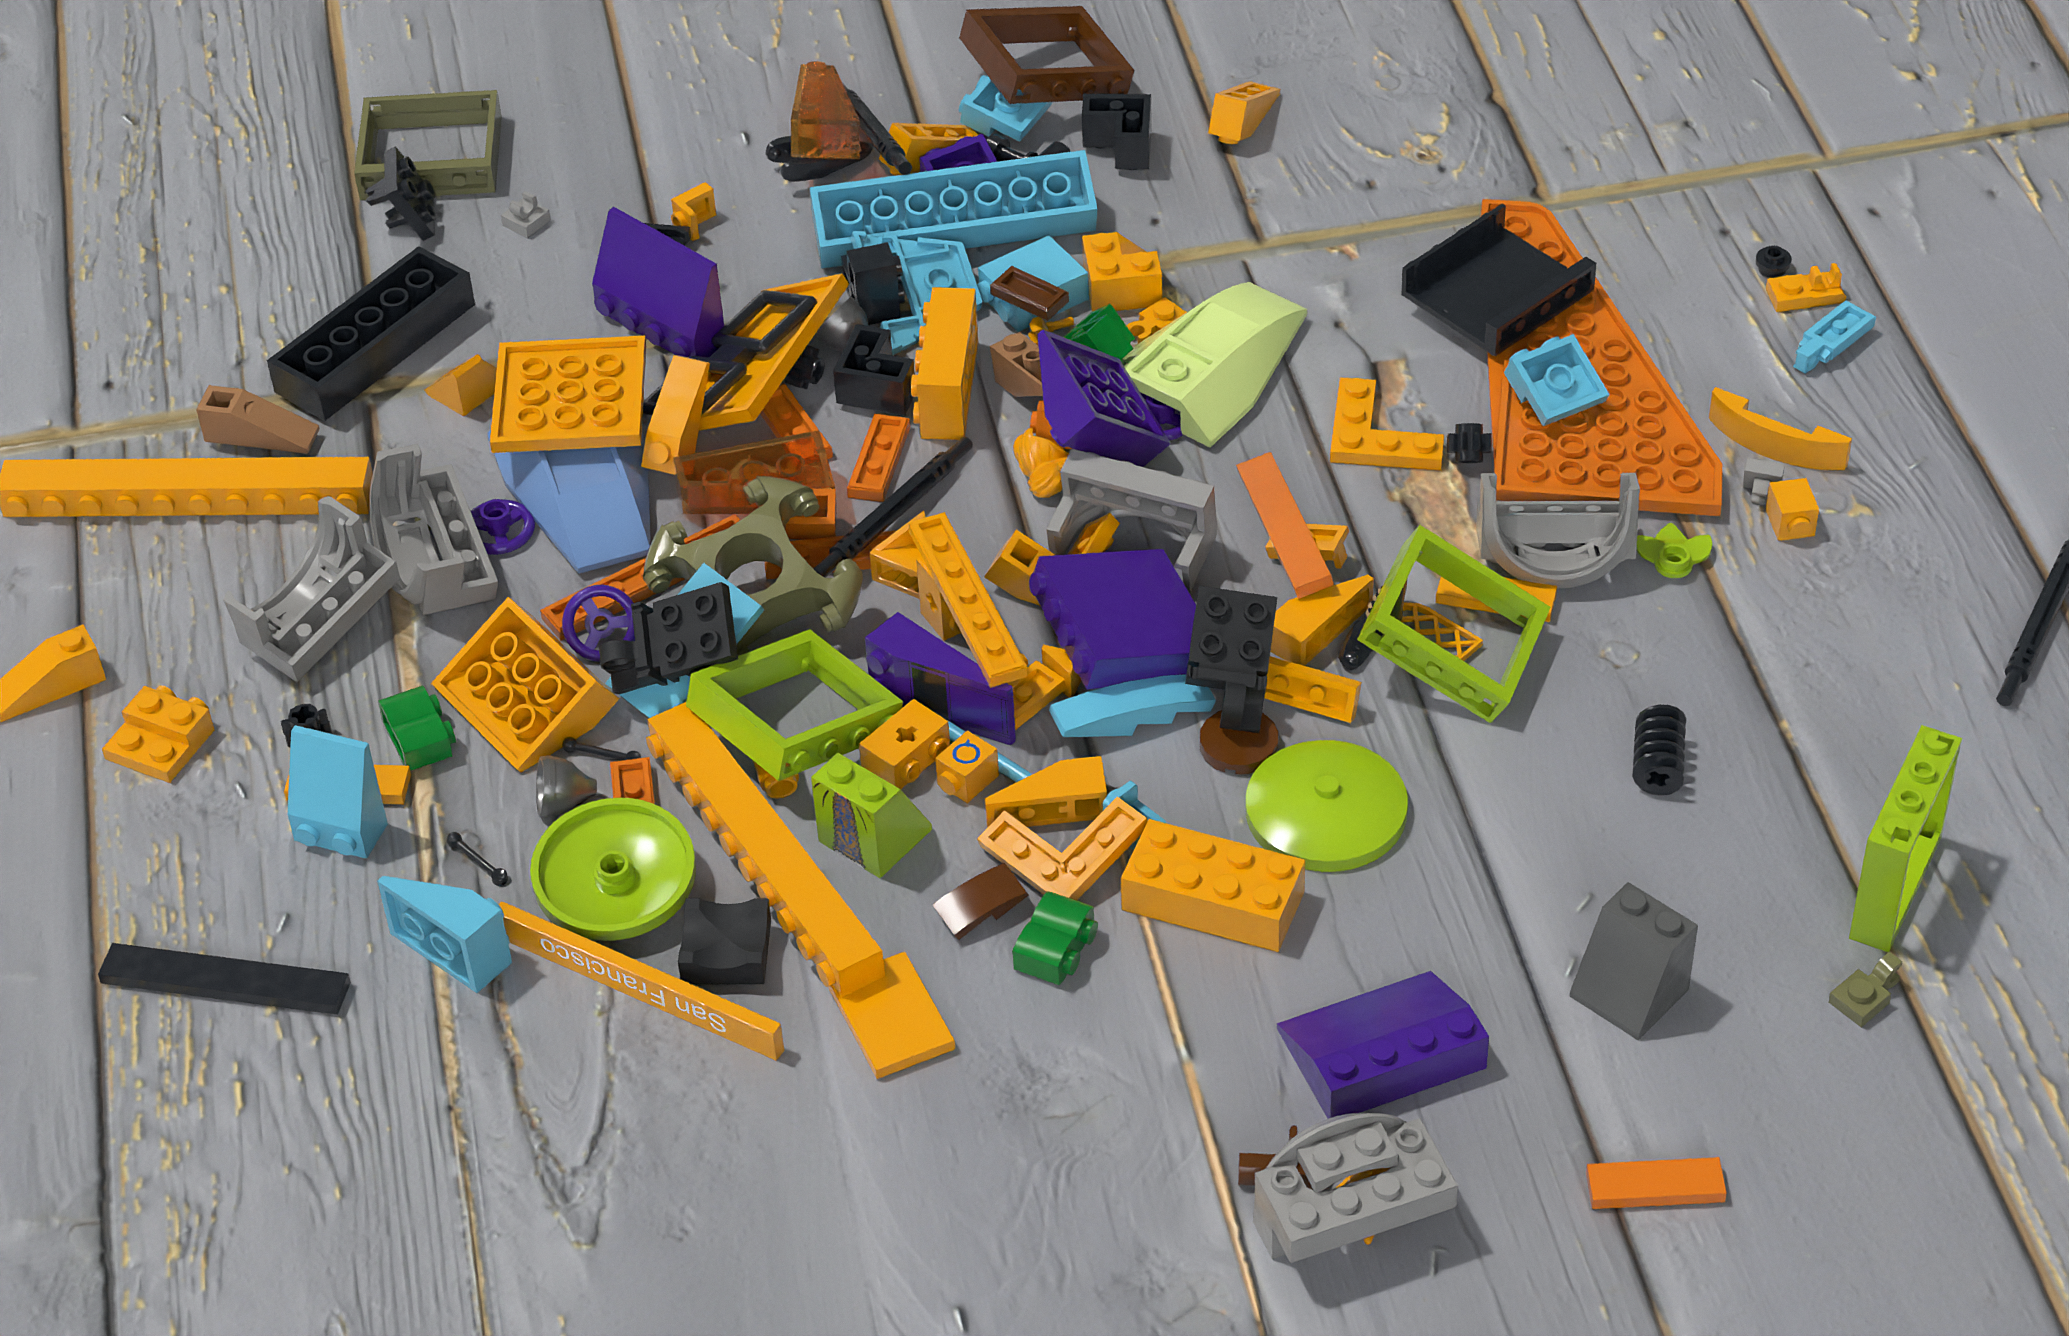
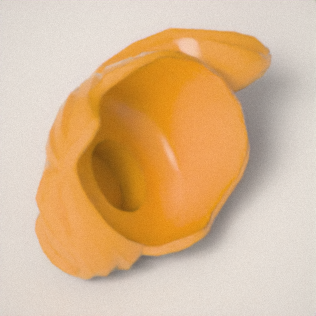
[1013,428,1069,498]

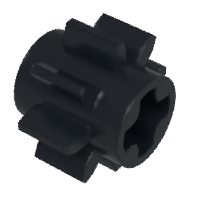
[785,345,825,390]
[1447,423,1492,464]
[281,704,333,748]

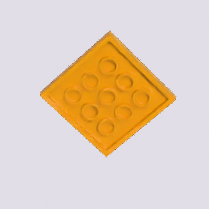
[490,335,647,453]

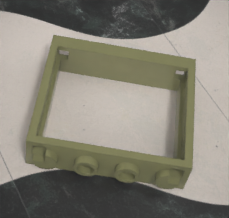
[354,90,502,200]

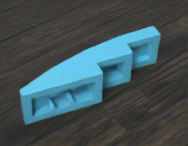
[1049,675,1216,737]

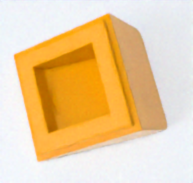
[1041,644,1081,698]

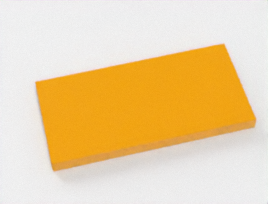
[699,273,849,431]

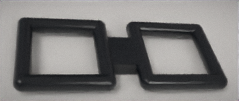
[643,290,817,416]

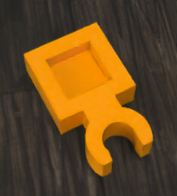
[1126,297,1187,344]

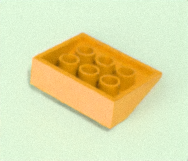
[431,597,620,773]

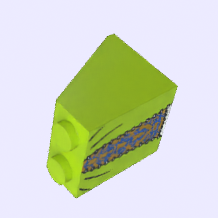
[811,753,932,878]

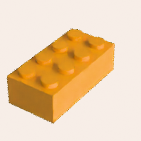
[911,287,979,440]
[1121,819,1305,952]

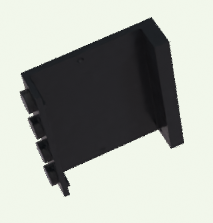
[1401,204,1597,356]

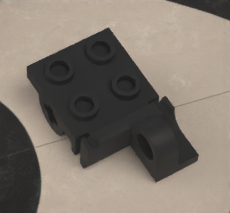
[599,582,738,695]
[1185,586,1277,733]

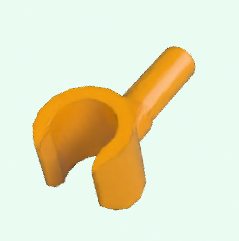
[1028,317,1074,345]

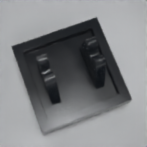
[366,146,437,241]

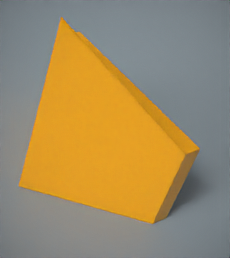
[424,354,497,417]
[870,510,926,599]

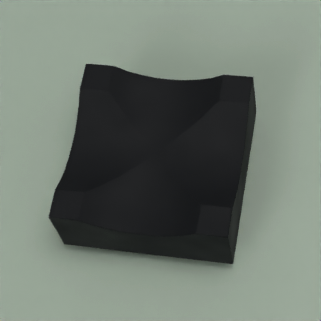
[678,898,771,984]

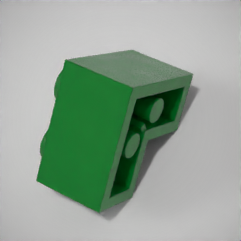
[1064,304,1135,366]

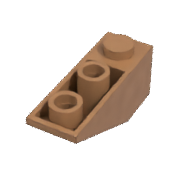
[990,332,1043,397]
[196,385,320,454]

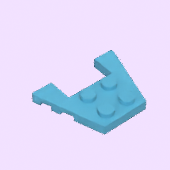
[851,231,983,355]

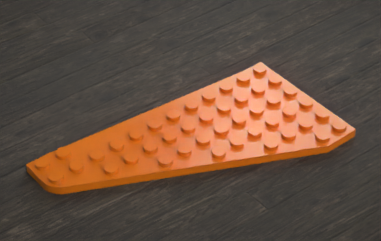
[1481,199,1723,516]

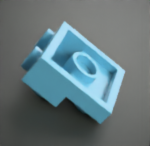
[958,75,1053,142]
[1504,334,1610,426]

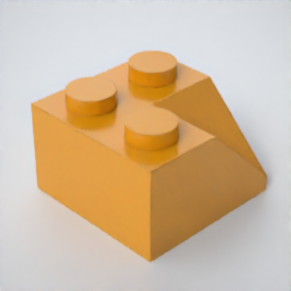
[1082,232,1162,312]

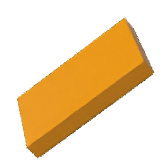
[829,951,955,1079]

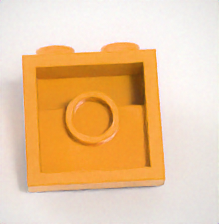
[102,685,215,783]

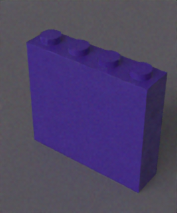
[1029,549,1196,689]

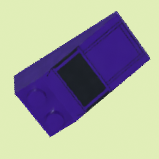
[865,612,1016,745]

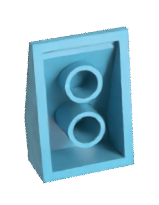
[287,725,388,859]
[377,876,512,993]

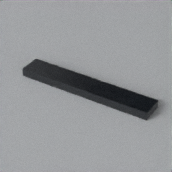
[98,943,351,1015]

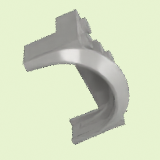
[370,444,498,615]
[1046,449,1218,593]
[1476,473,1640,589]
[223,496,400,682]
[1253,1113,1458,1263]

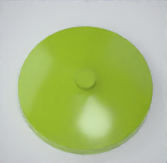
[1245,740,1408,872]
[530,798,696,941]

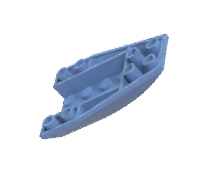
[487,430,651,574]

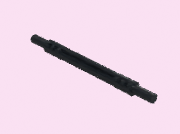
[832,82,912,175]
[813,437,973,578]
[1996,540,2069,706]

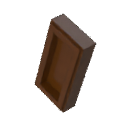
[990,266,1069,321]

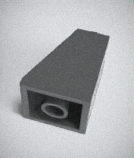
[1569,882,1698,1040]

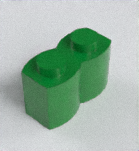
[378,685,456,771]
[1012,891,1098,985]

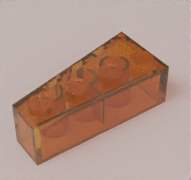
[791,61,860,159]
[673,430,837,515]

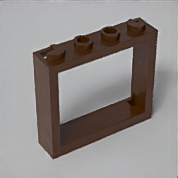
[959,6,1135,104]

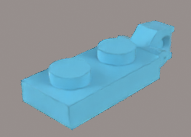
[1793,300,1876,374]

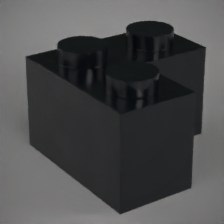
[1082,94,1152,170]
[841,242,905,325]
[833,324,915,415]

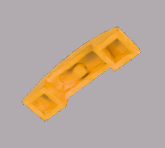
[1709,387,1852,470]

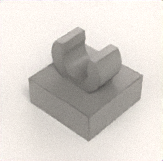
[501,191,551,238]
[1743,457,1785,505]

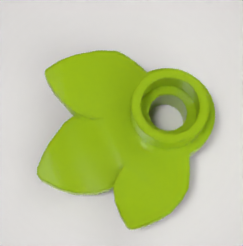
[1636,523,1712,578]

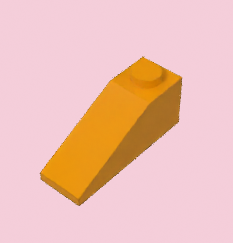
[1208,81,1280,144]
[879,123,978,176]
[641,355,710,475]
[984,529,1055,606]
[1270,574,1374,666]
[0,624,106,723]
[985,756,1107,828]

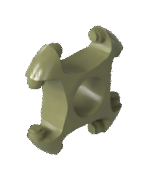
[643,476,863,656]

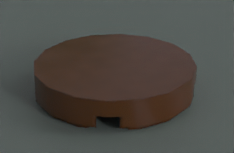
[1200,710,1278,775]

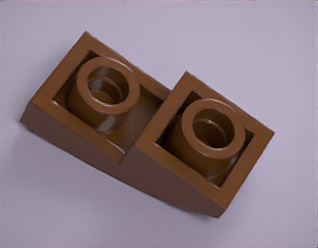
[932,863,1029,940]

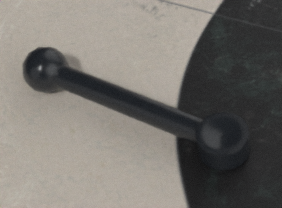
[562,737,641,760]
[446,832,508,886]

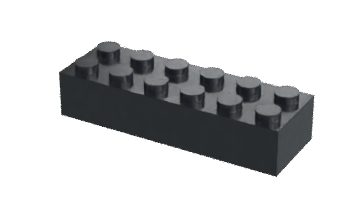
[267,246,475,421]

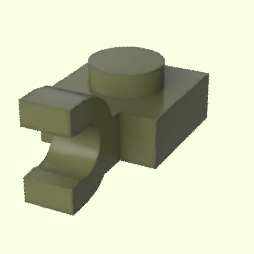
[1829,952,1902,1027]

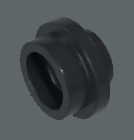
[1755,245,1792,278]

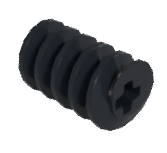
[1632,704,1687,795]

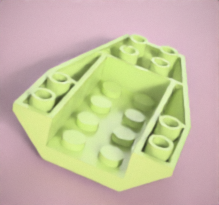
[1123,282,1307,448]

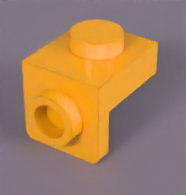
[671,182,716,241]

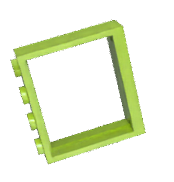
[1357,525,1551,723]
[686,629,903,781]
[1849,725,1962,952]

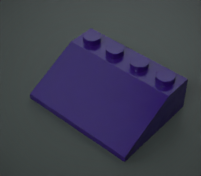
[592,207,724,358]
[1037,330,1171,467]
[1277,971,1489,1119]

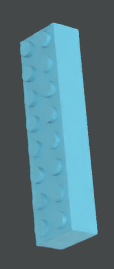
[810,150,1098,269]

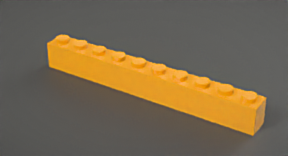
[0,457,373,517]
[646,702,885,998]

